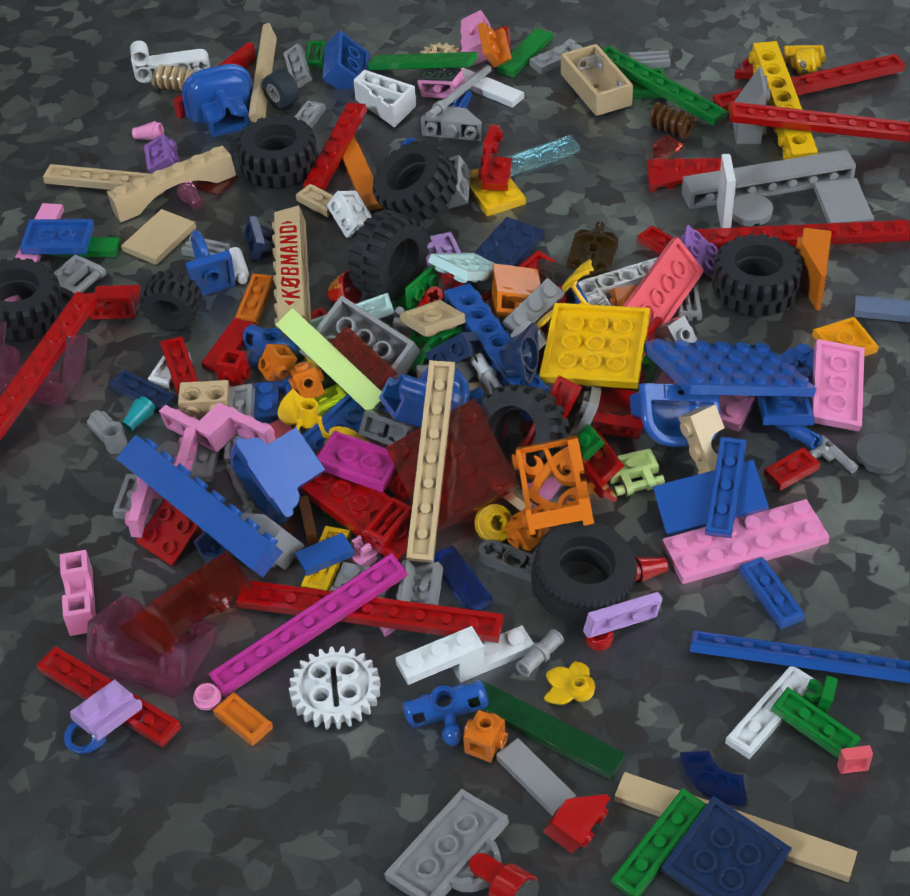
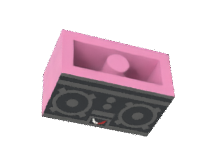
[417,68,465,98]

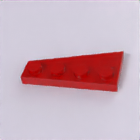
[647,157,733,192]

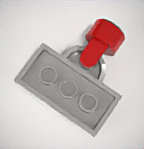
[384,789,539,896]

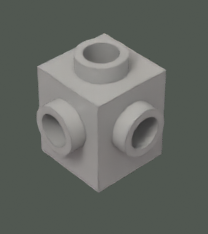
[655,315,697,343]

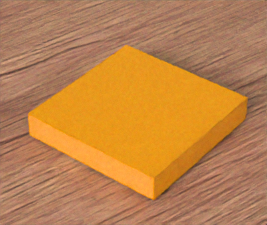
[812,317,879,356]

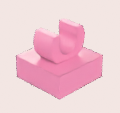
[347,535,381,567]

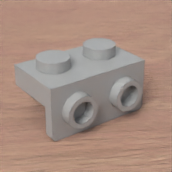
[396,559,443,605]

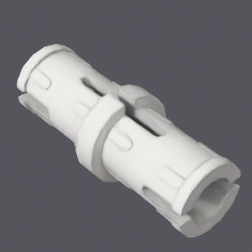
[470,353,503,395]

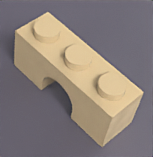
[678,405,724,474]

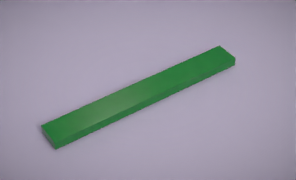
[602,45,728,126]

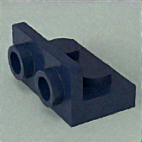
[425,331,480,364]

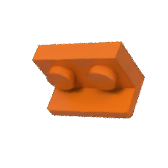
[477,22,511,68]

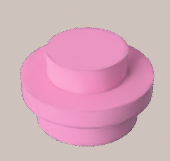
[193,683,222,710]

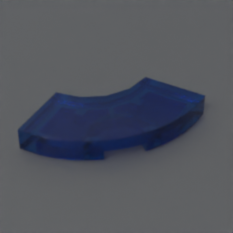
[680,751,747,806]

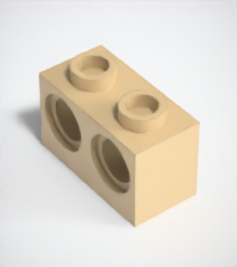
[178,380,230,419]

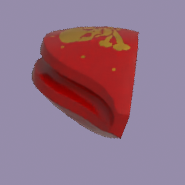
[326,269,362,305]

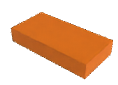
[213,692,273,747]

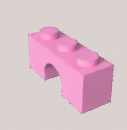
[460,10,490,67]
[60,550,97,636]

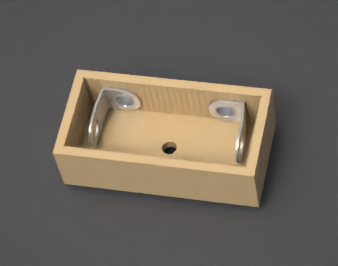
[561,44,633,116]

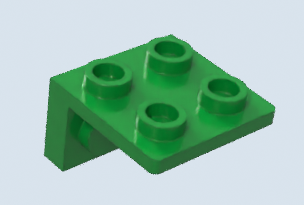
[392,264,439,311]

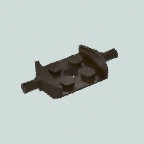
[566,222,618,281]

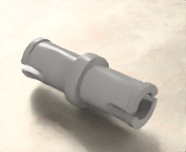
[516,629,564,677]

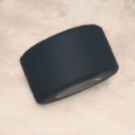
[262,69,299,109]

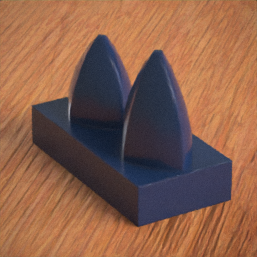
[243,216,275,261]

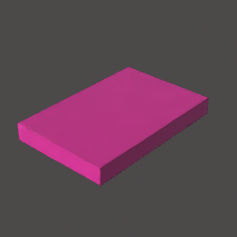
[317,430,403,492]

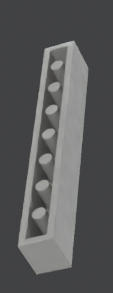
[682,149,856,209]

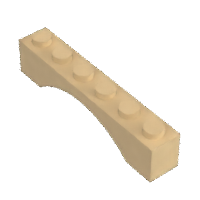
[107,145,236,222]

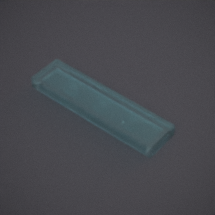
[505,135,580,176]

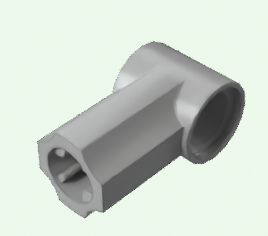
[87,410,128,454]

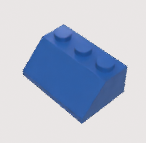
[323,30,369,89]

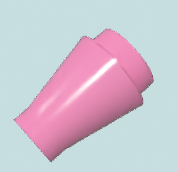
[132,121,164,141]

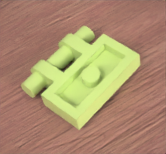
[609,448,665,497]

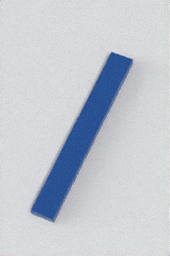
[690,630,910,683]

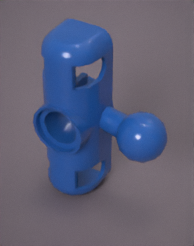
[243,324,305,370]
[403,680,489,746]

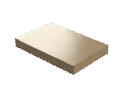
[121,209,196,265]

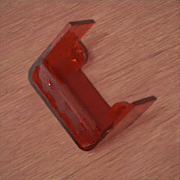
[118,550,252,656]

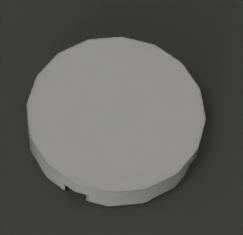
[732,193,773,227]

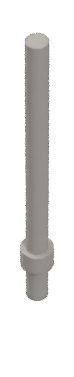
[426,65,492,119]

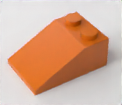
[796,228,831,311]

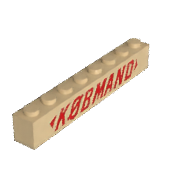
[272,205,311,337]

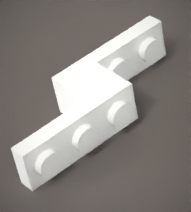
[396,625,534,685]

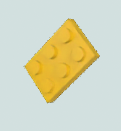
[469,168,526,216]

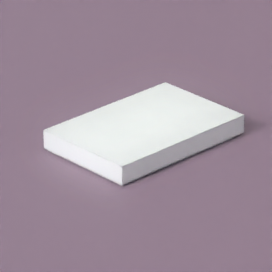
[717,154,736,228]

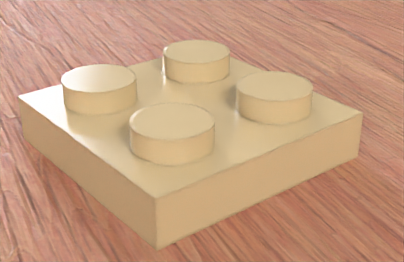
[400,300,465,337]

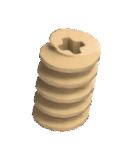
[152,64,194,92]

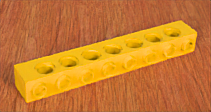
[749,41,818,160]

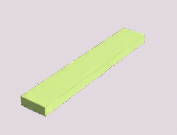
[276,308,383,410]

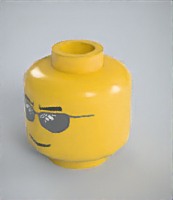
[791,48,821,75]

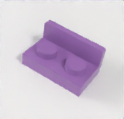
[144,134,180,174]

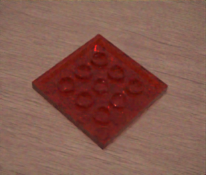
[386,398,521,533]

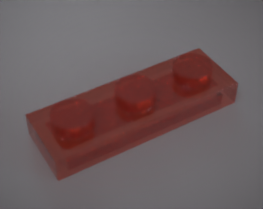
[330,326,397,391]

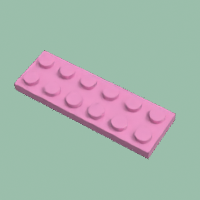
[662,499,830,585]

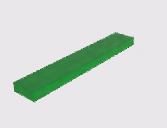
[367,52,478,70]

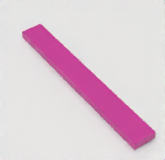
[208,553,408,697]

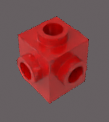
[215,348,251,387]

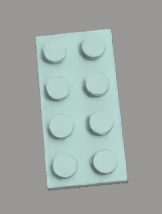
[428,253,496,283]

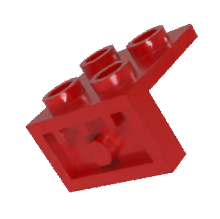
[86,285,141,320]
[591,386,643,440]

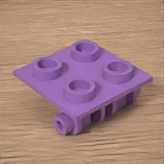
[680,224,718,280]

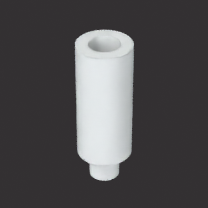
[229,247,249,284]

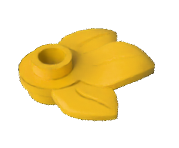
[544,661,595,705]

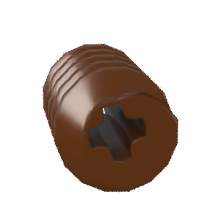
[650,102,696,140]

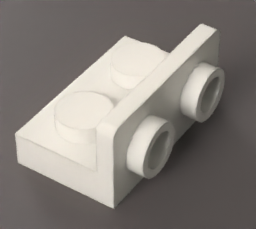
[327,191,371,238]

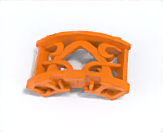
[512,435,594,536]

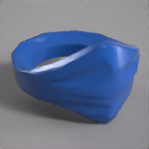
[64,721,107,754]

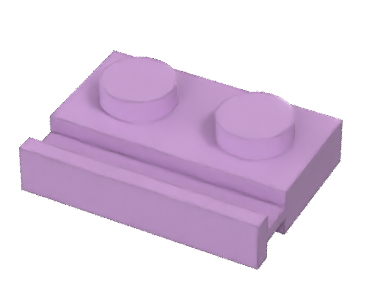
[70,680,142,741]

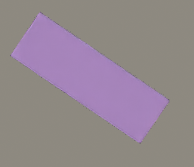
[583,592,663,638]

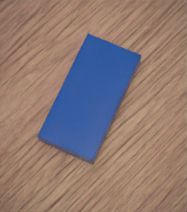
[295,532,355,576]

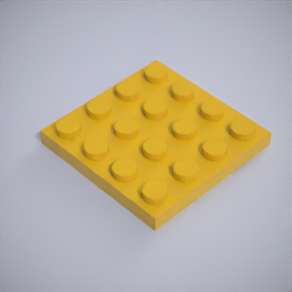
[539,303,650,389]

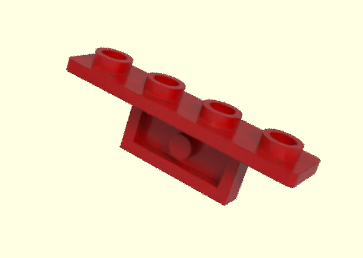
[564,431,625,503]

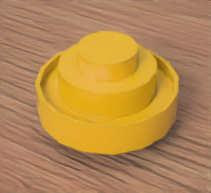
[474,504,512,542]

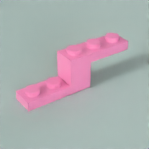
[159,403,276,453]
[125,427,199,538]

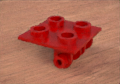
[135,499,202,566]

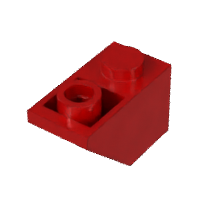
[542,794,611,853]

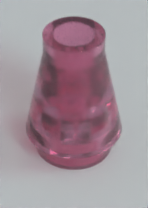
[176,181,203,210]

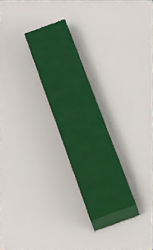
[468,678,626,780]

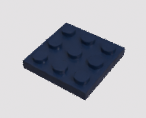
[661,796,792,896]

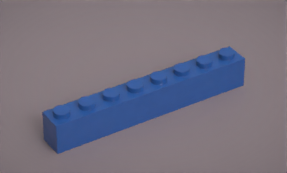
[116,434,283,577]

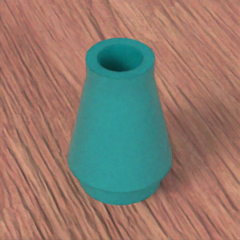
[121,396,156,432]

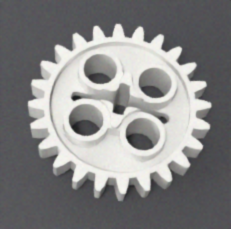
[289,646,381,729]

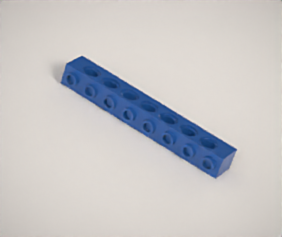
[444,283,551,422]

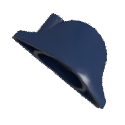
[501,323,539,384]

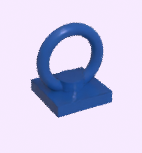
[186,230,236,296]

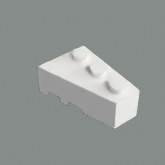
[354,70,416,127]

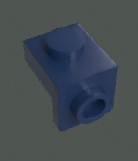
[194,531,234,566]

